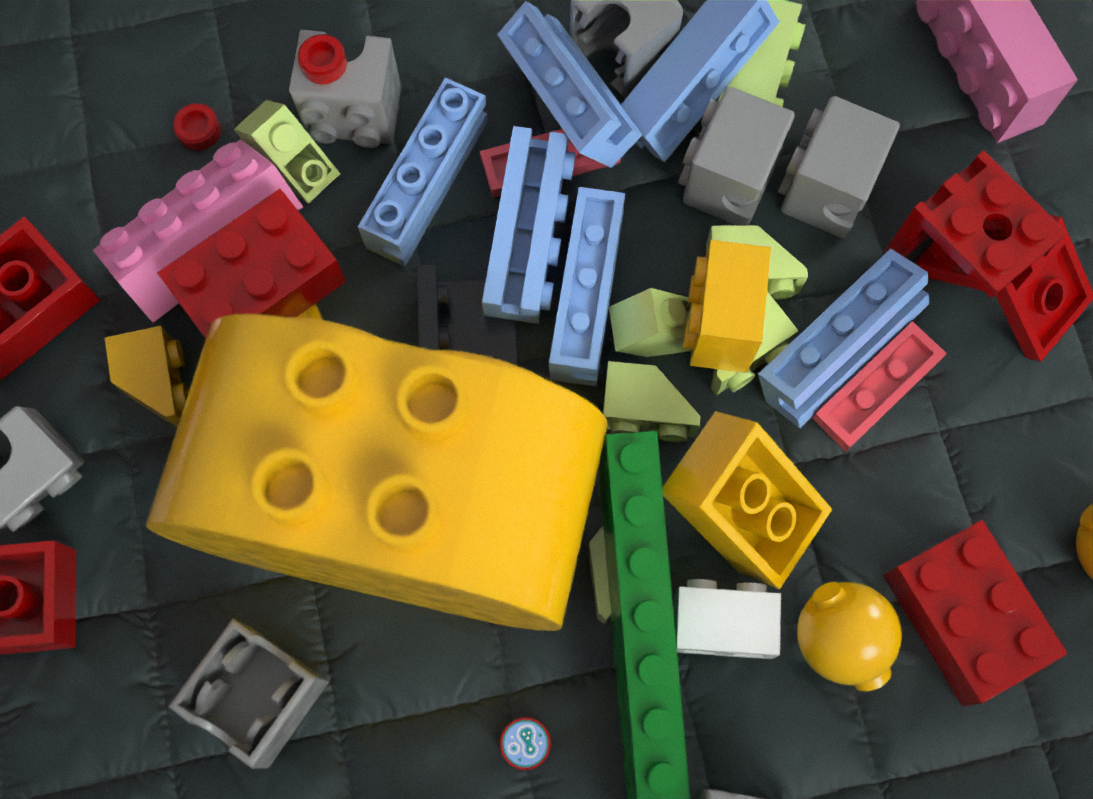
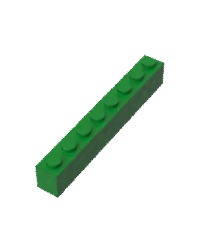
[598,431,690,799]

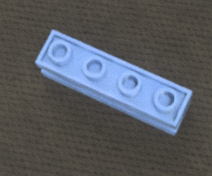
[621,0,779,162]
[497,1,642,168]
[358,78,488,267]
[482,126,576,324]
[549,187,625,386]
[758,248,929,428]

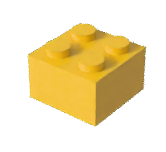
[683,240,771,373]

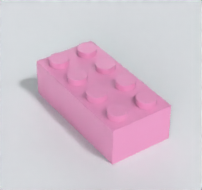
[915,0,1078,143]
[93,139,303,323]

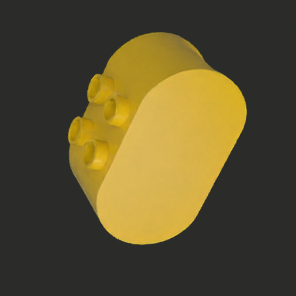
[146,314,607,631]

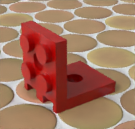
[884,150,1067,299]
[915,215,1093,362]

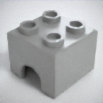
[570,0,683,99]
[289,30,401,148]
[679,86,795,226]
[778,96,900,238]
[0,406,84,532]
[168,618,329,768]

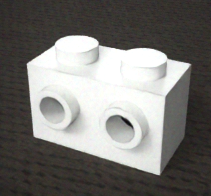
[674,579,781,659]

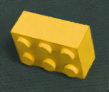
[662,411,832,590]

